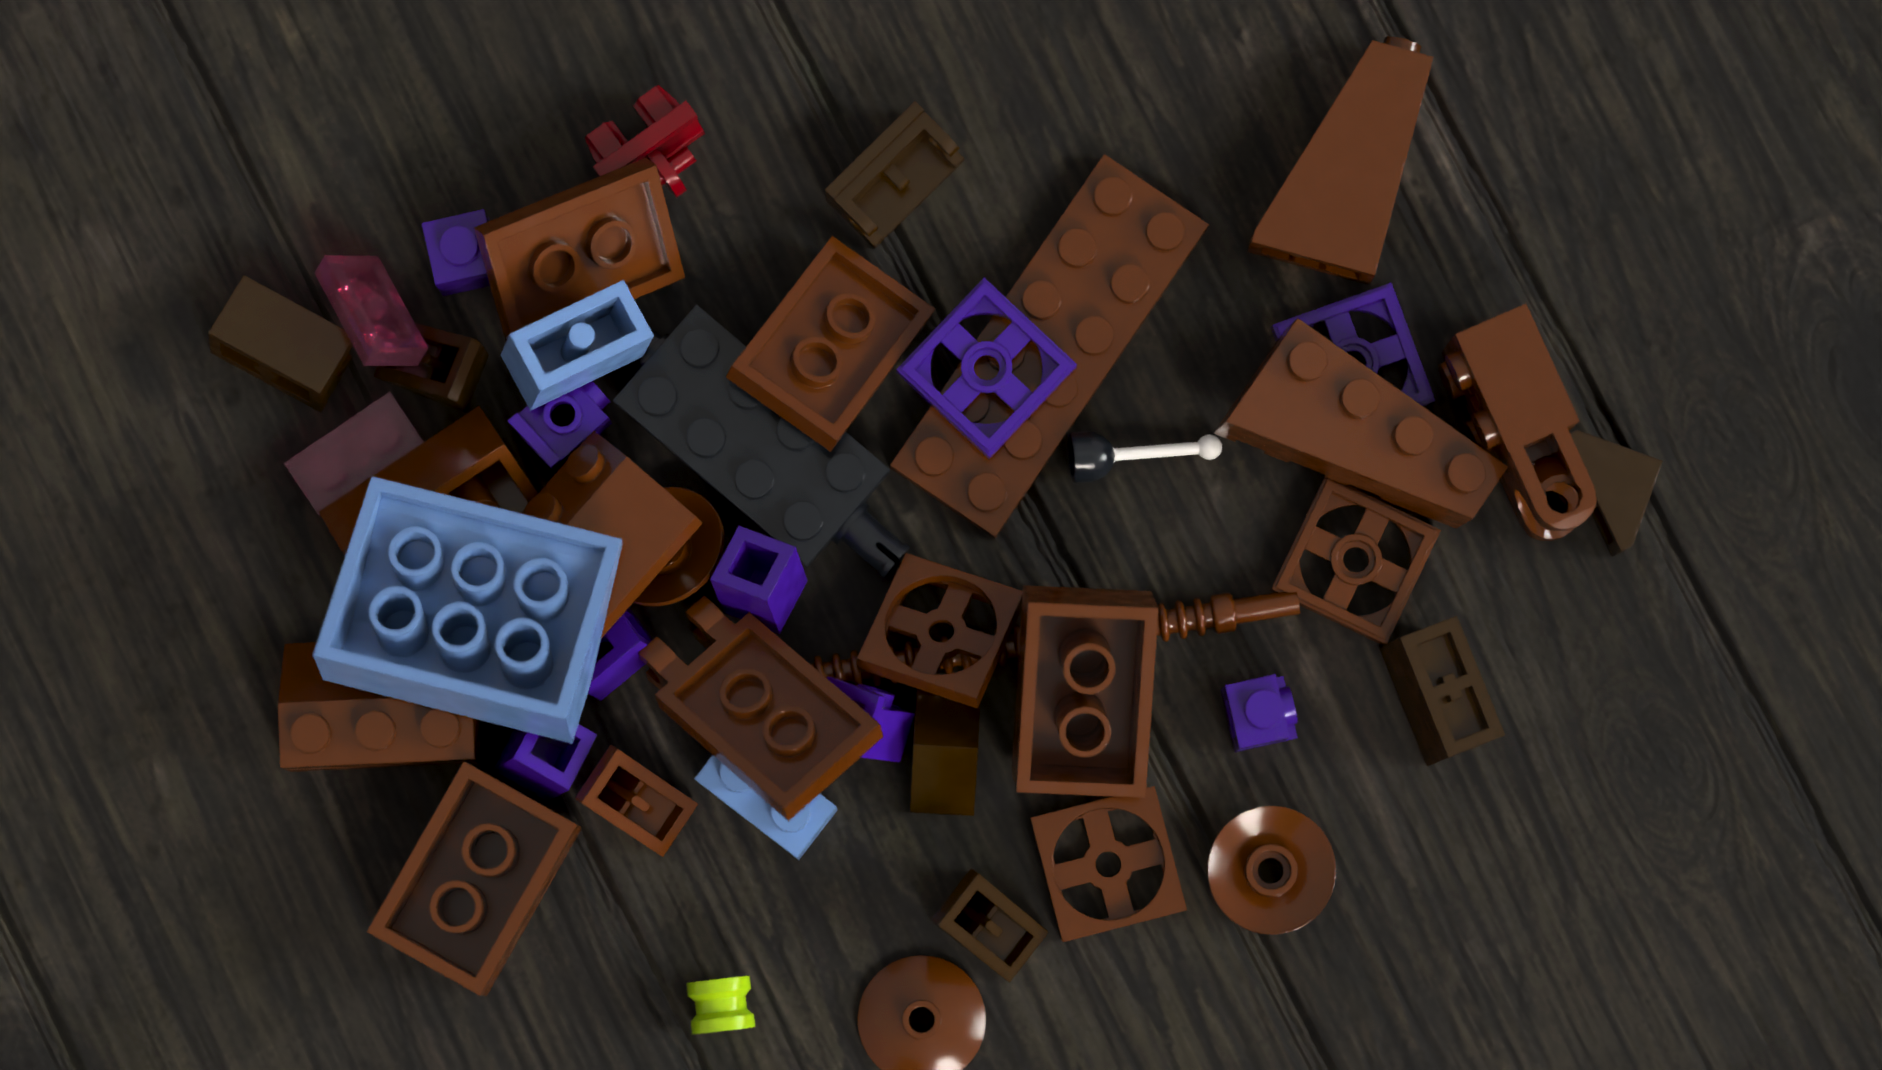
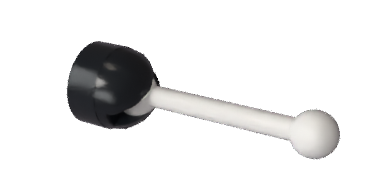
[1067,431,1222,483]

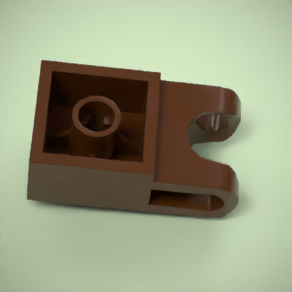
[1438,304,1597,541]

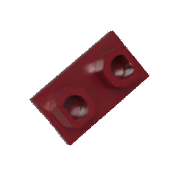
[585,85,705,198]

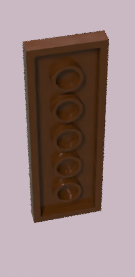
[890,154,1209,539]

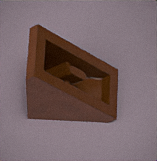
[574,745,698,857]

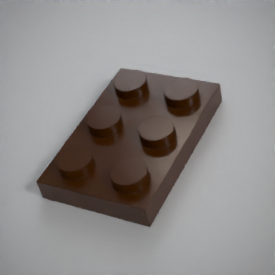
[474,158,685,341]
[726,236,935,452]

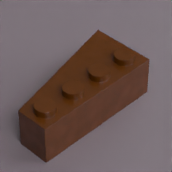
[1213,318,1508,529]

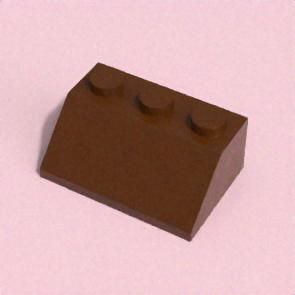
[318,406,538,556]
[521,431,703,639]
[278,642,482,772]

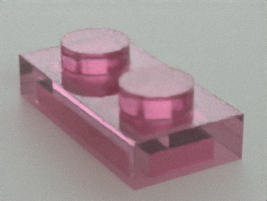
[315,255,428,366]
[284,392,424,518]

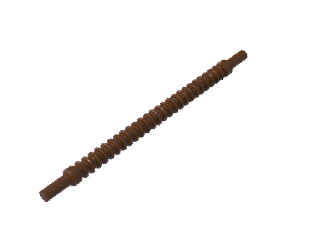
[811,592,1300,686]

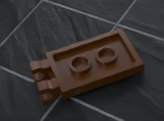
[638,596,883,821]

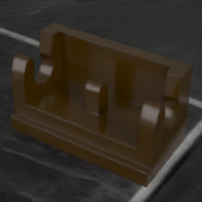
[825,101,964,249]
[208,275,356,413]
[1379,616,1505,767]

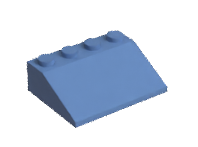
[313,476,623,743]

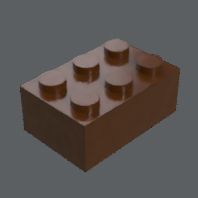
[1011,585,1159,798]
[367,761,582,996]

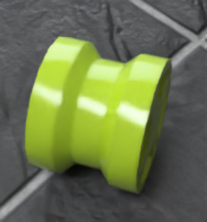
[686,976,755,1035]

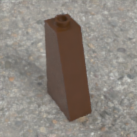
[1247,37,1434,285]

